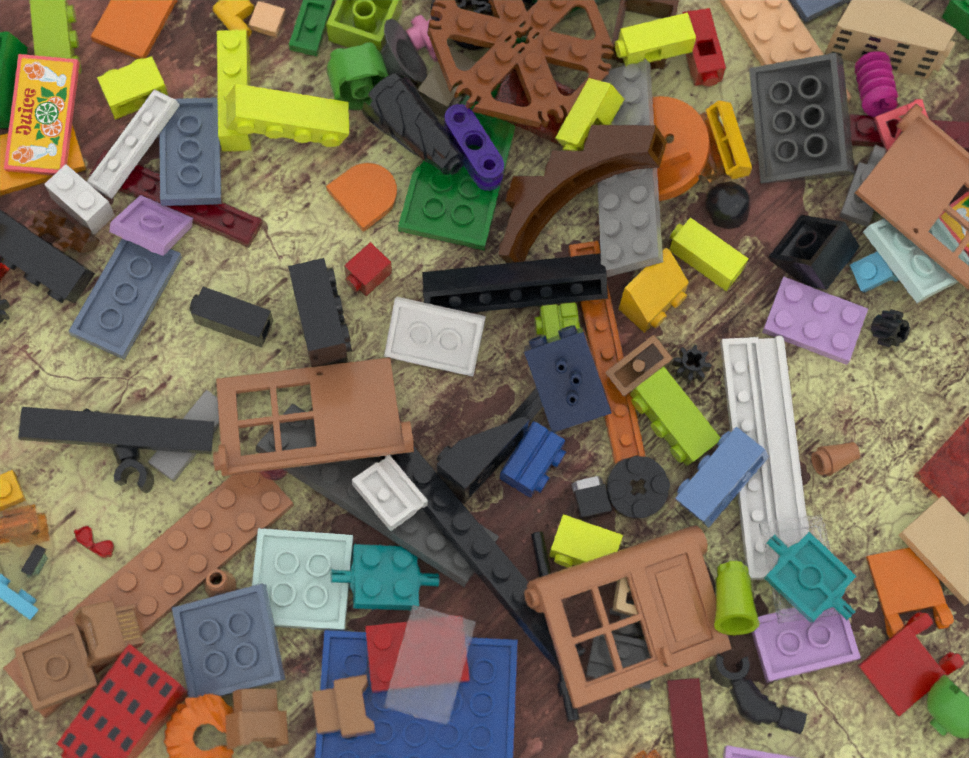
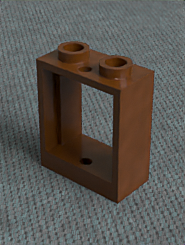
[611,0,679,70]

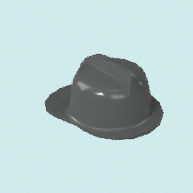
[381,19,427,82]

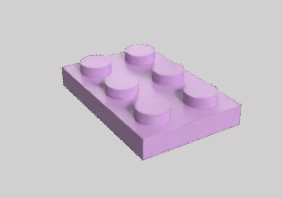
[762,277,868,365]
[752,607,861,683]

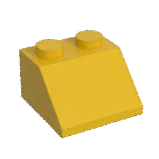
[618,248,689,333]

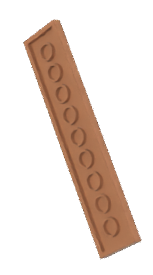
[3,471,294,718]

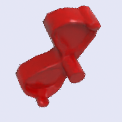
[74,526,114,558]

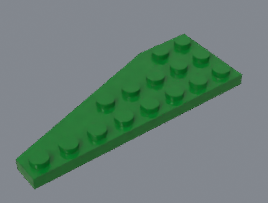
[398,37,527,251]

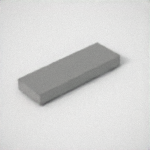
[148,390,219,482]

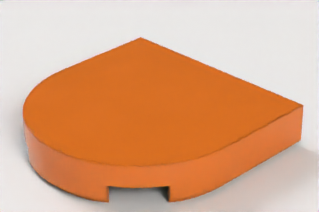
[326,163,397,232]

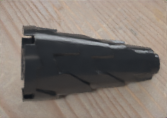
[362,72,464,175]

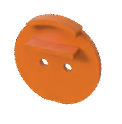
[652,96,710,201]

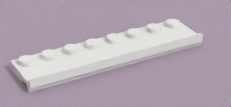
[720,336,808,580]

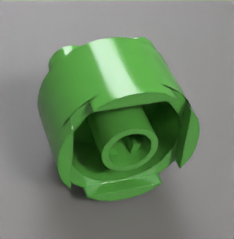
[326,42,389,110]

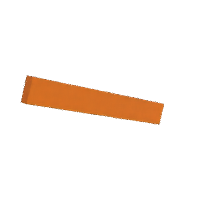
[568,240,646,465]

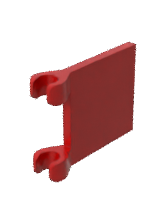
[858,612,964,717]

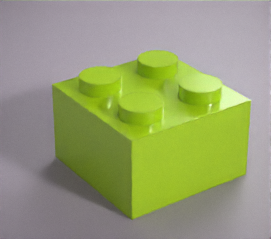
[327,0,402,52]

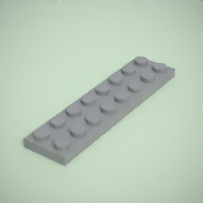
[598,58,663,277]

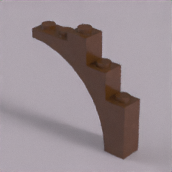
[498,125,667,263]

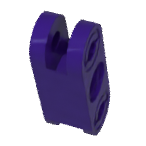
[444,104,504,191]

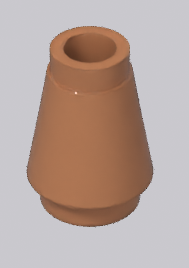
[811,442,860,476]
[204,569,236,597]

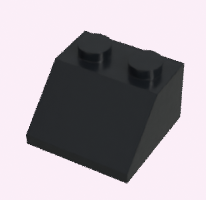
[768,215,860,290]

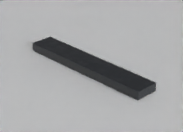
[18,407,214,454]

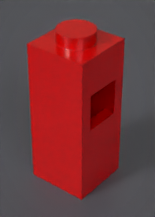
[682,8,726,87]

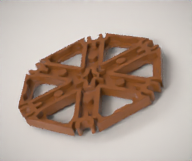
[427,0,614,128]

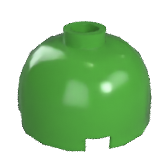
[926,674,969,739]

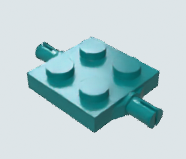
[764,532,857,623]
[330,544,440,611]

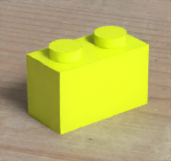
[97,56,168,120]
[549,514,623,568]

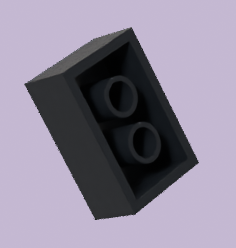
[288,258,352,367]

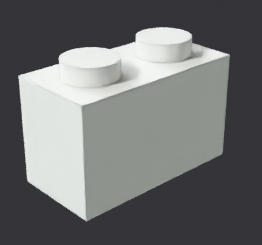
[44,164,115,236]

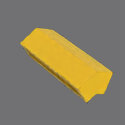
[706,100,752,180]

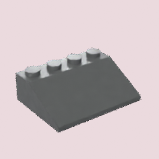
[749,53,855,184]

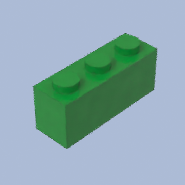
[0,31,28,129]

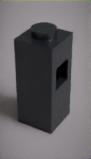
[190,286,274,347]

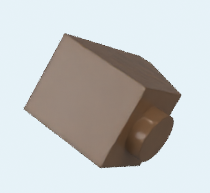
[605,335,673,396]

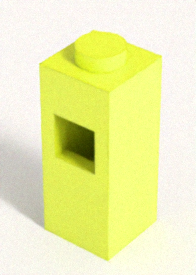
[615,13,696,67]
[555,78,624,151]
[669,218,749,291]

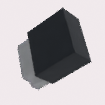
[571,476,612,521]

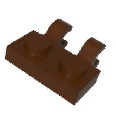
[28,209,100,253]

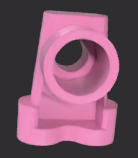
[405,15,437,63]

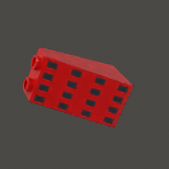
[56,644,188,758]

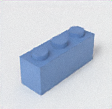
[675,427,769,528]

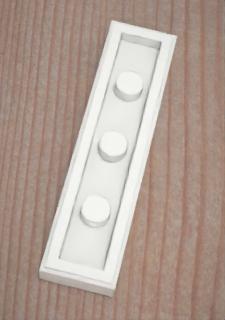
[87,89,180,199]

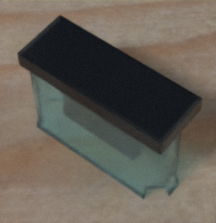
[21,544,48,577]

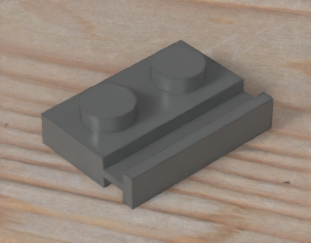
[585,633,651,691]

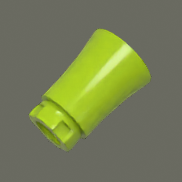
[714,561,760,635]

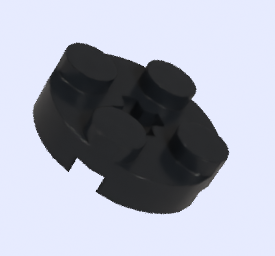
[606,456,670,518]

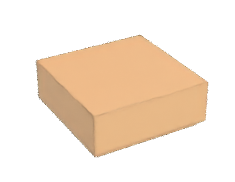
[248,1,286,37]

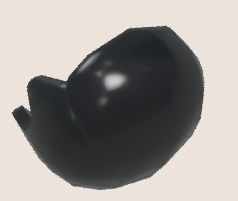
[705,181,751,229]

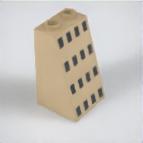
[824,0,956,79]

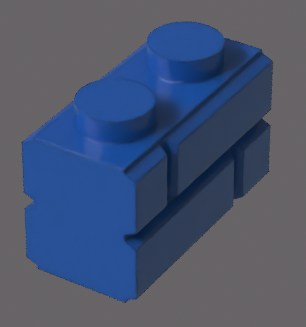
[500,421,566,497]

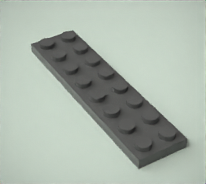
[255,403,499,587]

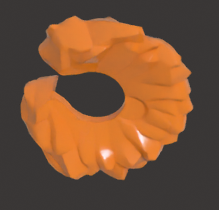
[163,694,234,758]

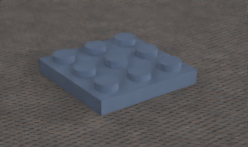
[172,583,285,698]

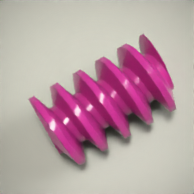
[854,51,898,117]

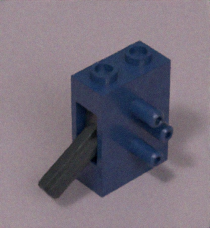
[508,325,611,433]

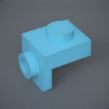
[850,251,899,293]

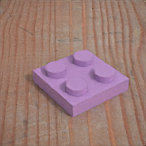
[109,195,193,256]

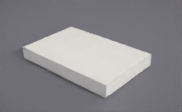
[384,297,486,377]

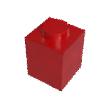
[344,242,392,296]

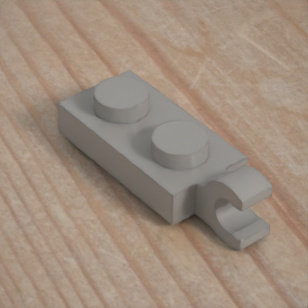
[839,145,886,227]

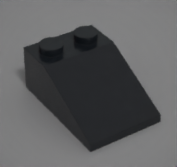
[436,416,529,504]

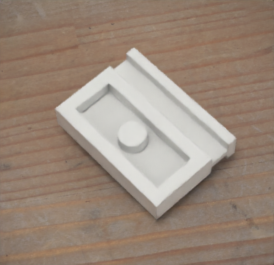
[352,455,428,531]

